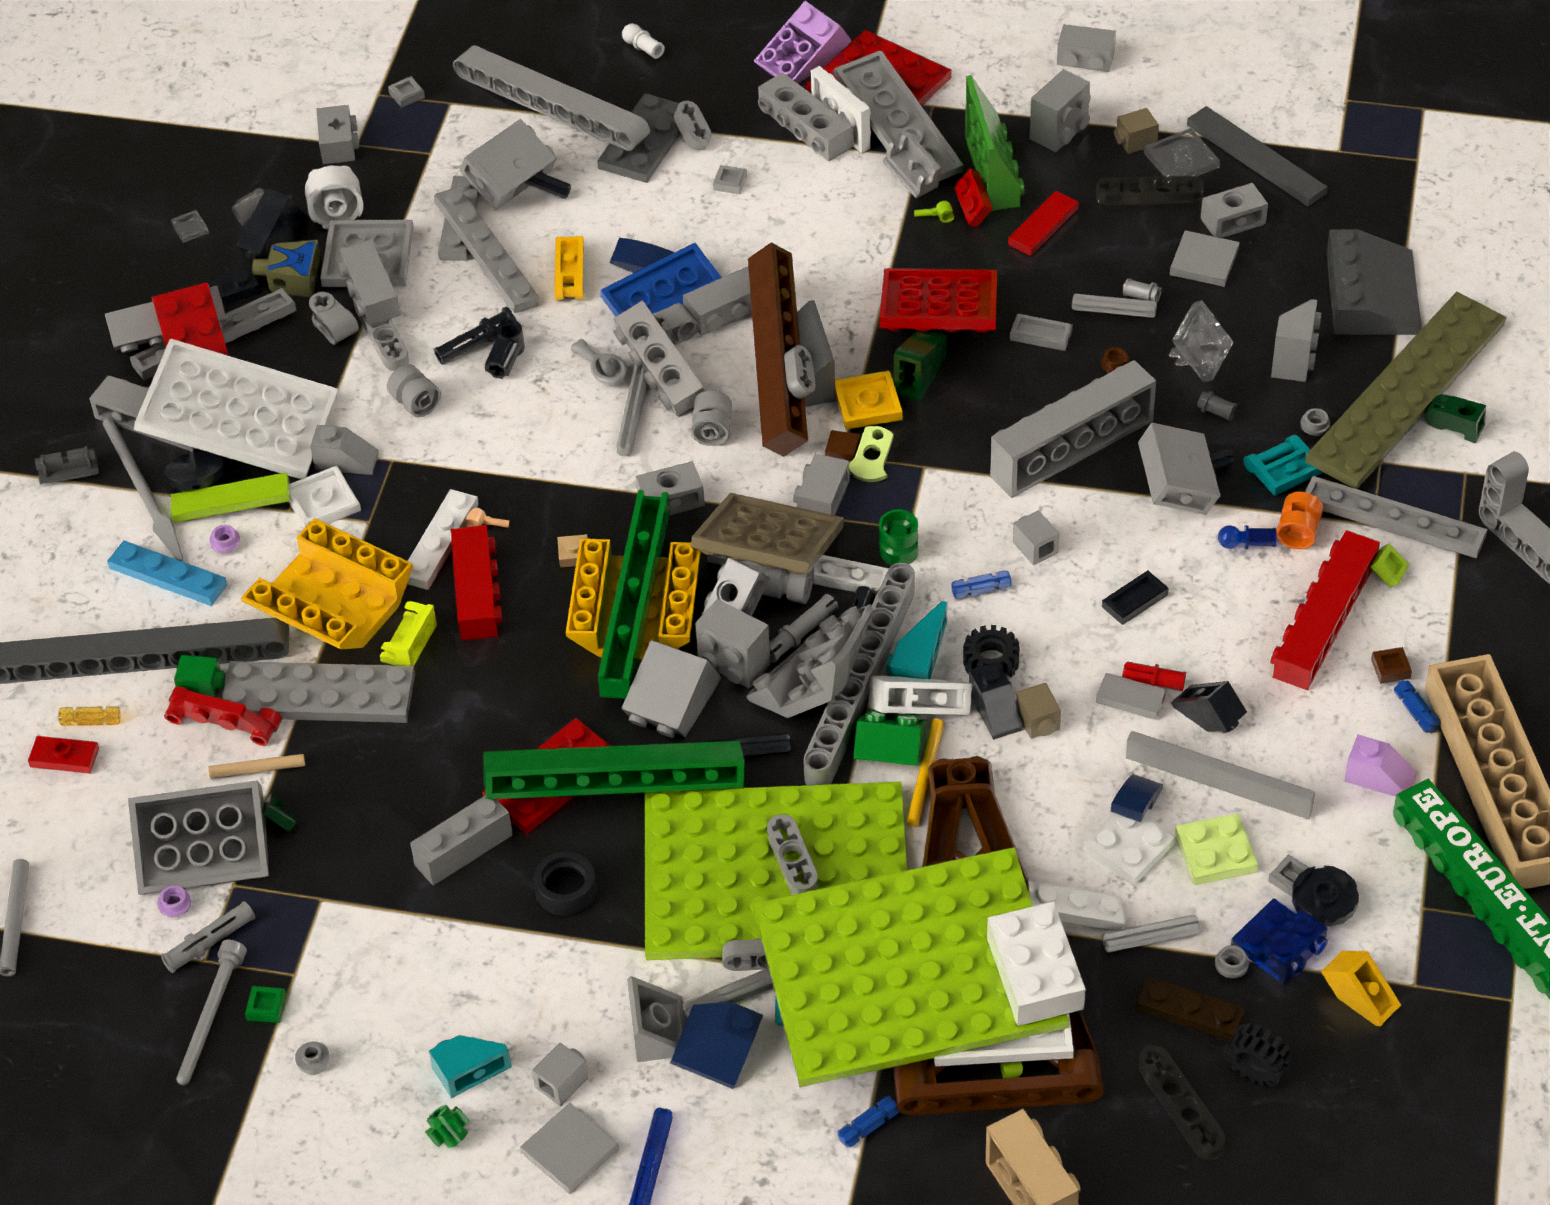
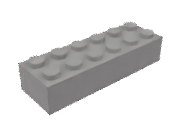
[990,360,1156,498]

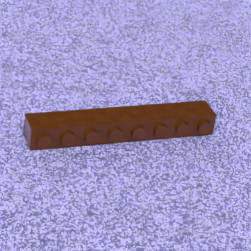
[748,242,808,457]

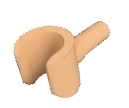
[466,508,510,528]

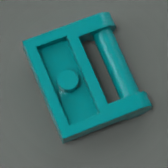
[1243,434,1323,496]

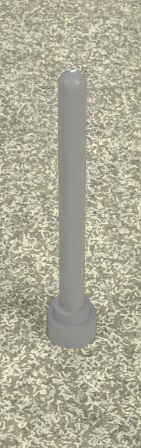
[177,940,247,1085]

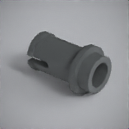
[1197,391,1237,421]

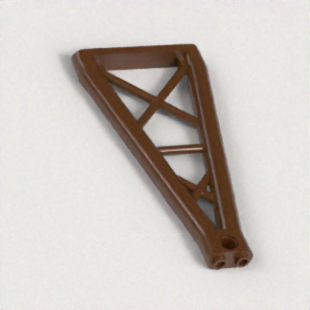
[893,756,1104,1115]

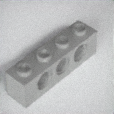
[758,73,853,161]
[613,300,705,417]

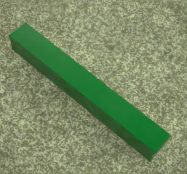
[598,490,670,699]

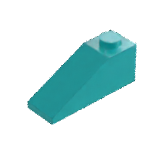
[886,601,948,679]

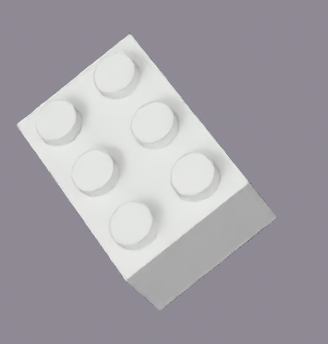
[987,901,1086,1026]

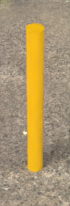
[906,718,944,827]

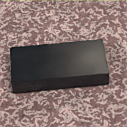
[1102,570,1169,625]

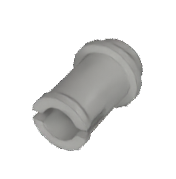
[1123,279,1161,303]

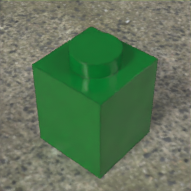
[174,655,225,698]

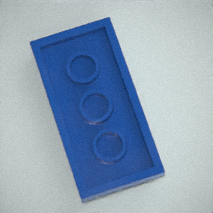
[600,242,722,317]

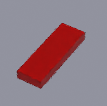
[1008,191,1079,256]

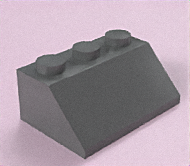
[797,300,836,407]

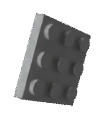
[320,220,414,287]

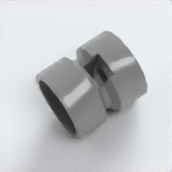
[387,364,441,418]
[691,390,732,446]
[763,567,814,604]

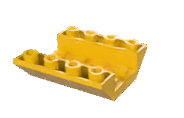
[241,518,413,649]
[566,538,701,659]

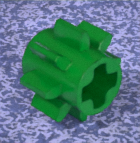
[425,1105,470,1148]

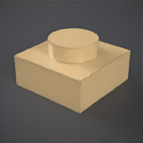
[557,534,588,568]

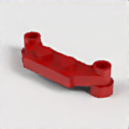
[164,686,283,746]

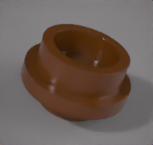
[1101,347,1130,373]

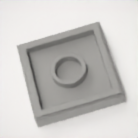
[1170,230,1240,287]
[520,1103,619,1194]

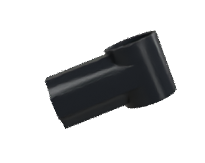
[485,320,525,379]

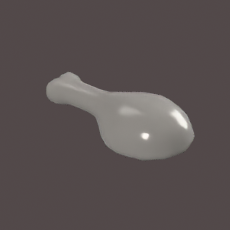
[571,339,627,386]

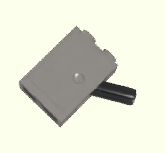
[459,119,571,211]
[1138,422,1234,515]

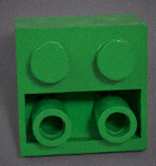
[854,709,927,766]

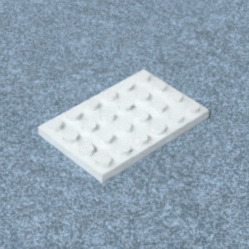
[134,339,338,479]

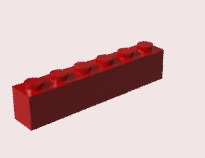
[1270,530,1380,691]

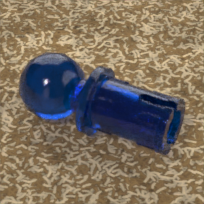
[1217,525,1276,549]

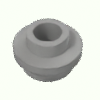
[1300,408,1331,436]
[1215,945,1249,978]
[295,1041,330,1075]

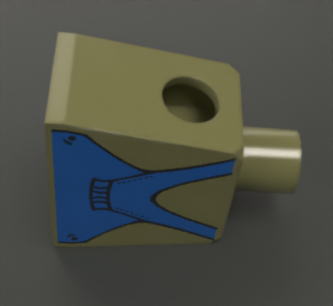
[252,240,321,298]

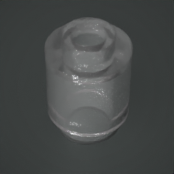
[232,188,264,225]

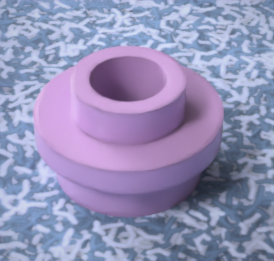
[210,525,240,553]
[158,885,191,917]

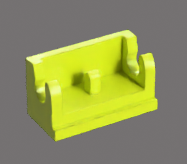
[380,601,437,666]

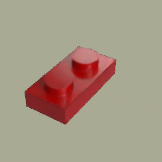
[954,168,993,228]

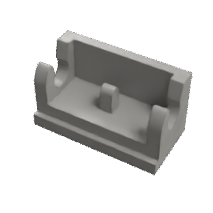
[883,131,941,198]

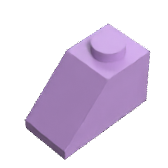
[1345,734,1417,797]

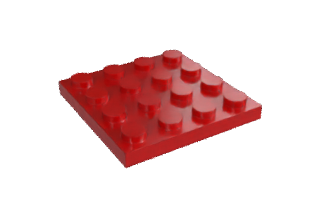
[803,30,951,128]
[879,268,997,332]

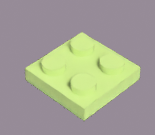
[1175,813,1258,885]

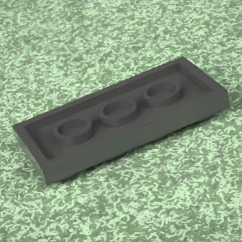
[597,93,691,183]

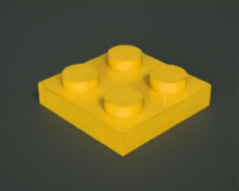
[835,371,903,430]

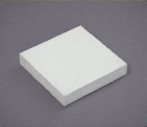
[288,466,361,528]

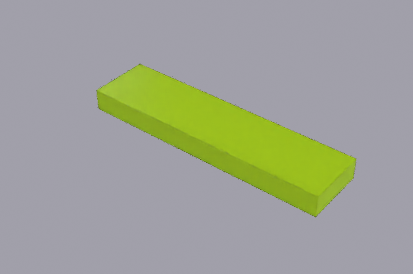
[171,472,290,523]

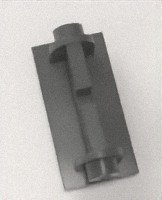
[35,446,99,485]

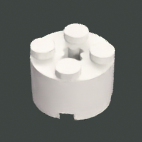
[305,166,363,230]

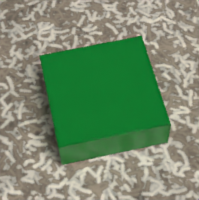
[245,986,286,1023]

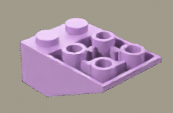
[754,1,852,84]

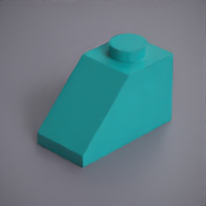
[429,1035,511,1098]

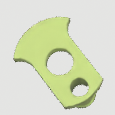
[849,426,894,482]

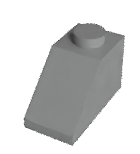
[310,425,379,475]

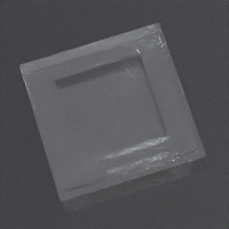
[171,210,208,243]

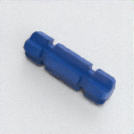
[951,570,1011,599]
[1394,680,1440,733]
[837,1096,899,1148]

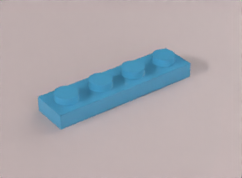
[107,540,227,606]

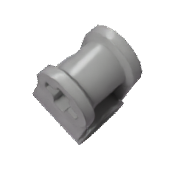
[309,292,359,345]
[644,303,699,345]

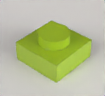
[1370,543,1410,588]

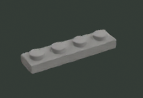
[438,176,480,261]

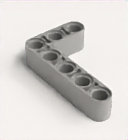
[1479,451,1550,584]

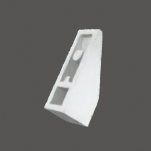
[868,676,972,715]

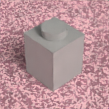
[1013,510,1059,566]
[532,1043,588,1106]

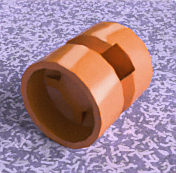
[1276,492,1323,549]

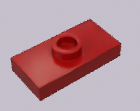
[28,736,99,774]

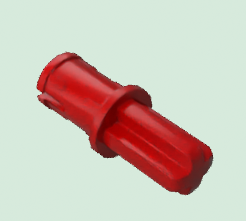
[1122,661,1187,692]

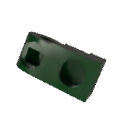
[1425,394,1486,443]

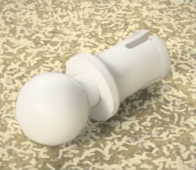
[622,24,665,59]

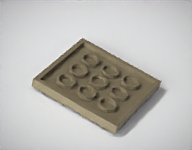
[691,493,844,574]

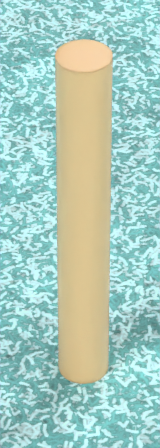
[208,754,305,778]

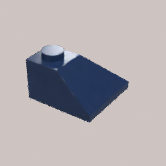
[670,1002,763,1089]

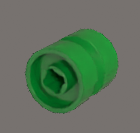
[879,509,918,565]

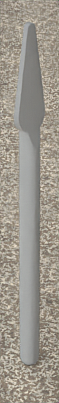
[103,418,183,561]

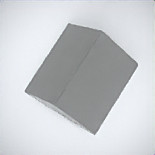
[627,976,686,1062]

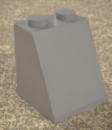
[621,640,721,738]

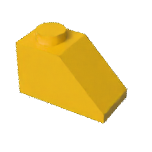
[1321,951,1401,1026]

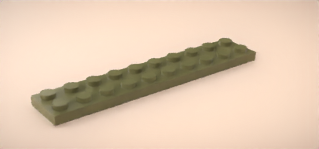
[1305,291,1507,489]

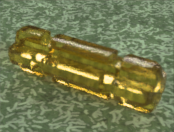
[58,706,121,726]

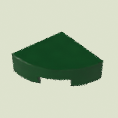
[263,794,296,832]

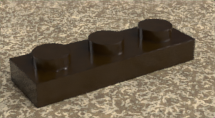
[1136,976,1245,1041]

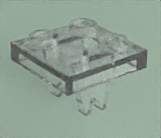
[1169,300,1234,383]

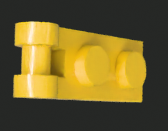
[554,236,584,301]

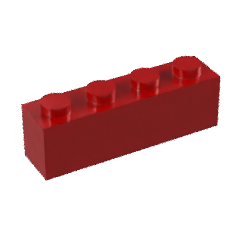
[451,525,503,641]

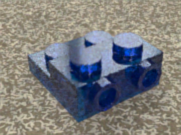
[1231,898,1328,984]

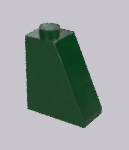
[894,330,947,402]

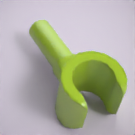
[914,201,954,223]
[1000,1061,1023,1079]

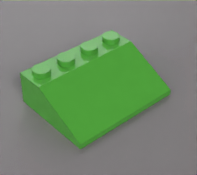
[965,75,1025,211]

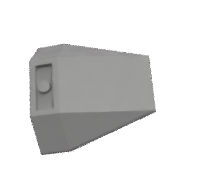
[746,604,873,718]

